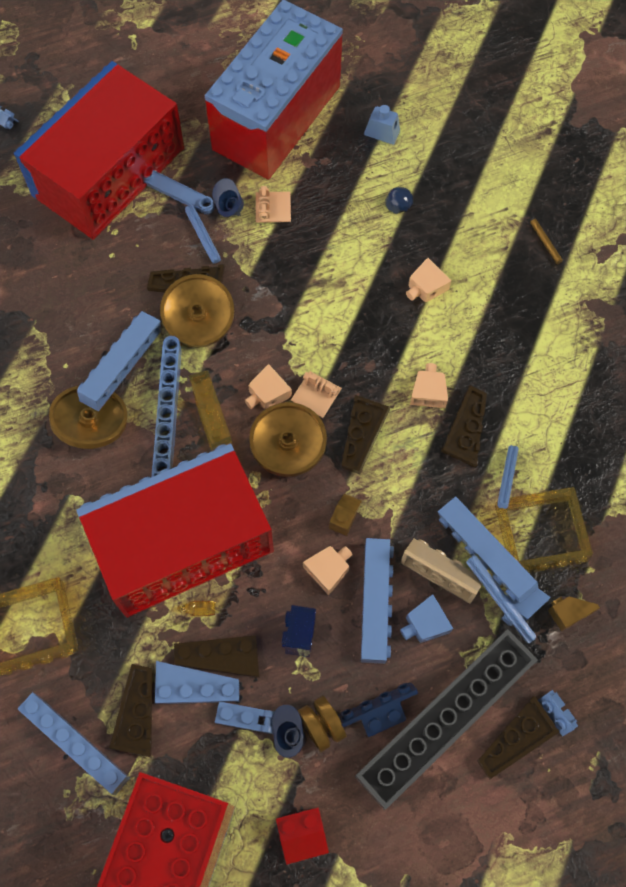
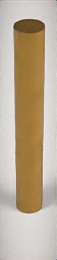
[530,219,563,264]

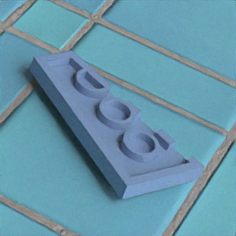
[155,661,239,704]

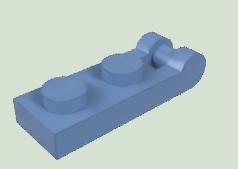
[215,701,274,734]

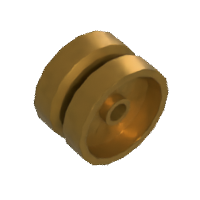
[298,695,347,753]

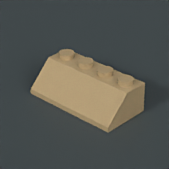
[401,538,482,604]

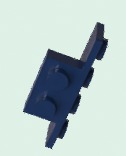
[338,683,418,738]

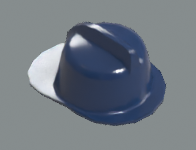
[212,178,244,217]
[272,705,307,758]

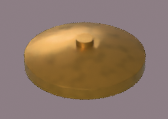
[160,274,234,347]
[49,386,127,449]
[250,402,327,477]

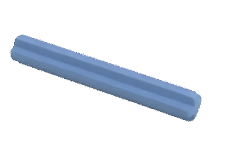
[185,205,221,264]
[497,445,519,509]

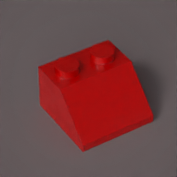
[276,807,329,865]

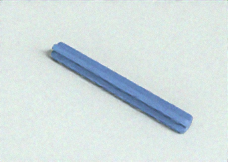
[466,555,536,643]

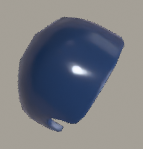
[385,187,413,214]

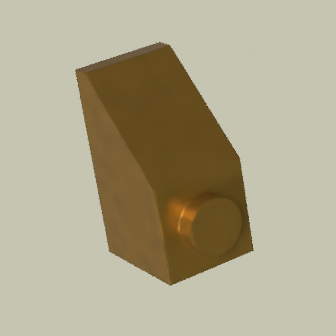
[329,494,362,536]
[548,596,600,631]

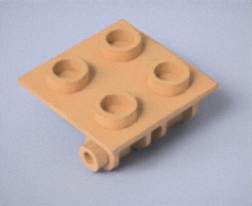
[256,186,291,223]
[291,371,342,418]

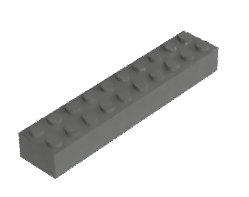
[355,629,538,810]

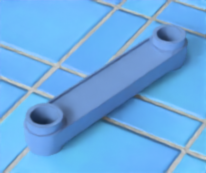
[143,170,215,214]

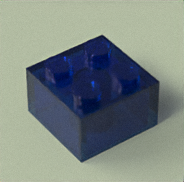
[281,605,316,658]

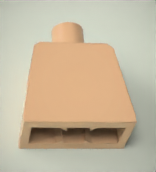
[406,258,452,302]
[410,363,448,408]
[245,364,292,410]
[303,546,353,595]

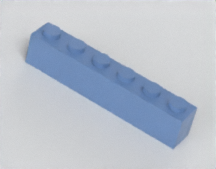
[77,311,161,411]
[438,497,538,603]
[361,538,394,664]
[18,692,130,795]

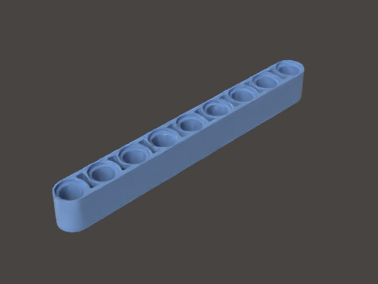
[152,336,182,477]

